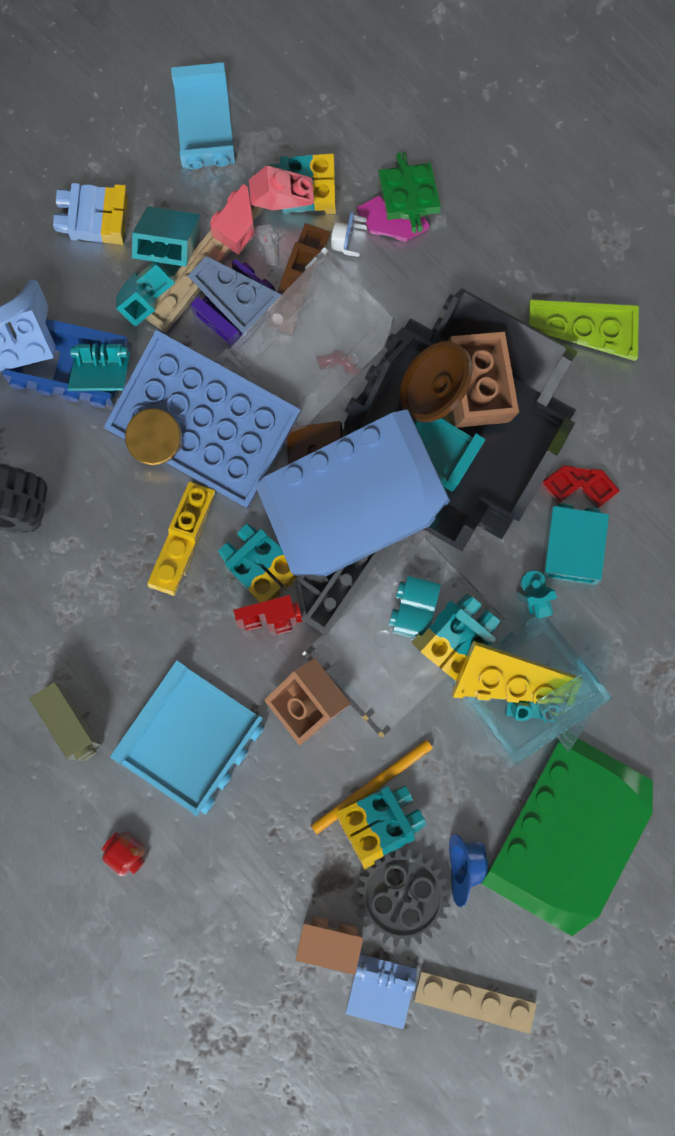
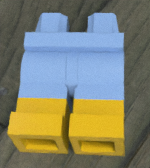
[53,183,129,245]

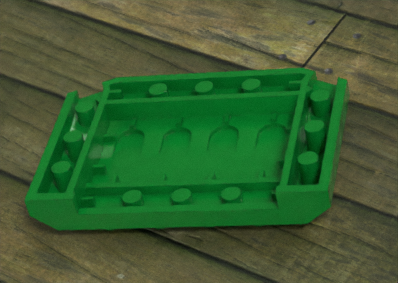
[480,730,653,936]

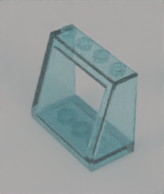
[450,617,613,768]

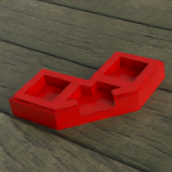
[541,465,620,509]

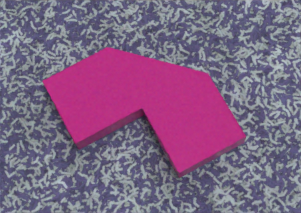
[356,195,430,242]

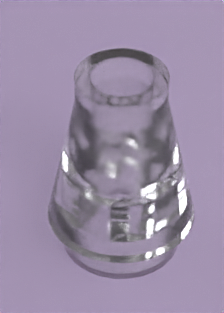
[253,224,281,267]

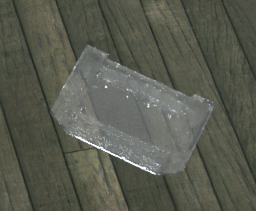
[214,247,394,433]

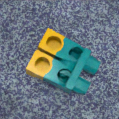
[268,154,336,214]
[218,523,298,603]
[411,593,500,681]
[336,786,426,870]

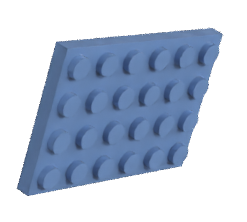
[103,330,302,508]

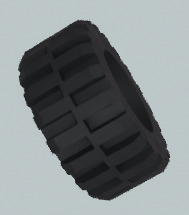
[0,463,48,533]

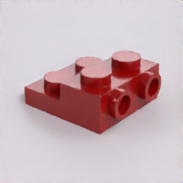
[233,595,302,635]

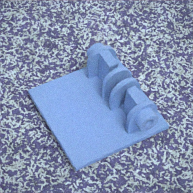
[346,954,418,1029]

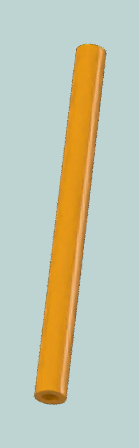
[310,739,433,835]

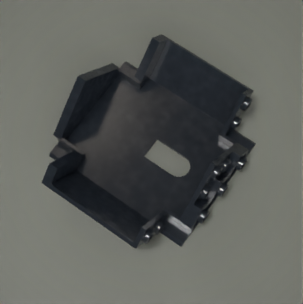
[343,288,577,552]

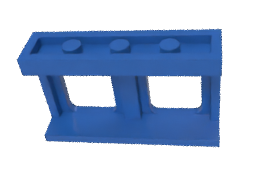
[2,319,131,408]

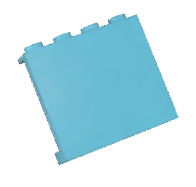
[110,660,265,817]

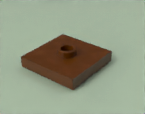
[287,421,343,465]

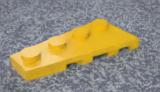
[451,641,583,707]

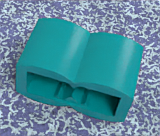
[388,576,441,639]

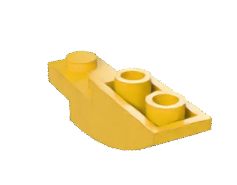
[147,482,215,596]

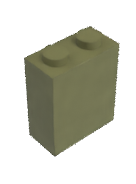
[29,682,101,762]

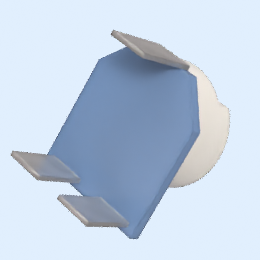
[331,212,367,257]

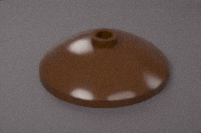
[400,341,472,422]

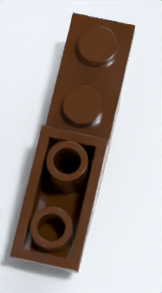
[267,223,331,336]

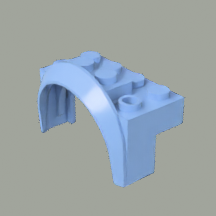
[0,280,56,371]

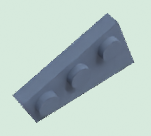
[188,256,285,335]

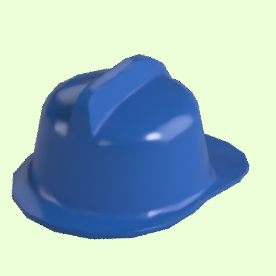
[449,834,488,908]

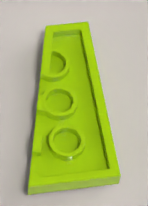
[528,300,639,361]

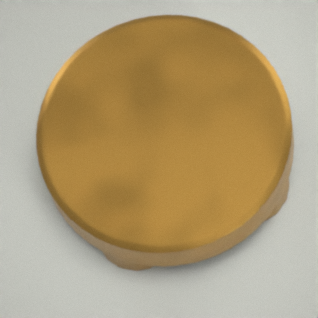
[125,408,183,465]

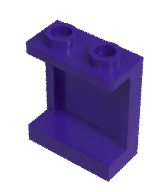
[191,259,275,348]

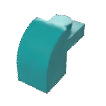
[116,262,175,327]

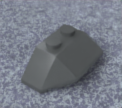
[295,547,386,636]

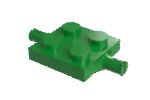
[378,152,441,233]

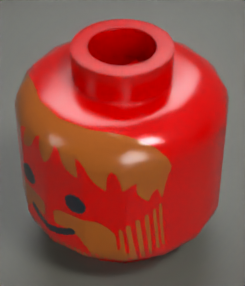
[101,832,146,876]

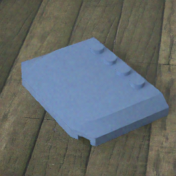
[255,410,450,576]

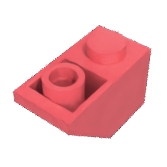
[249,165,314,210]
[210,184,254,255]

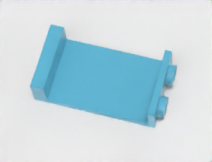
[171,62,235,170]

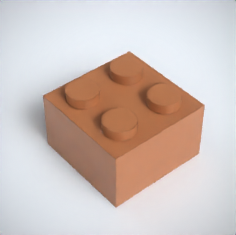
[264,658,351,746]
[295,916,363,975]

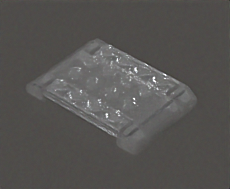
[302,538,506,739]

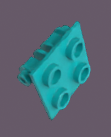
[67,344,131,391]

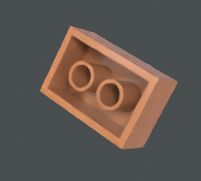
[448,332,519,428]

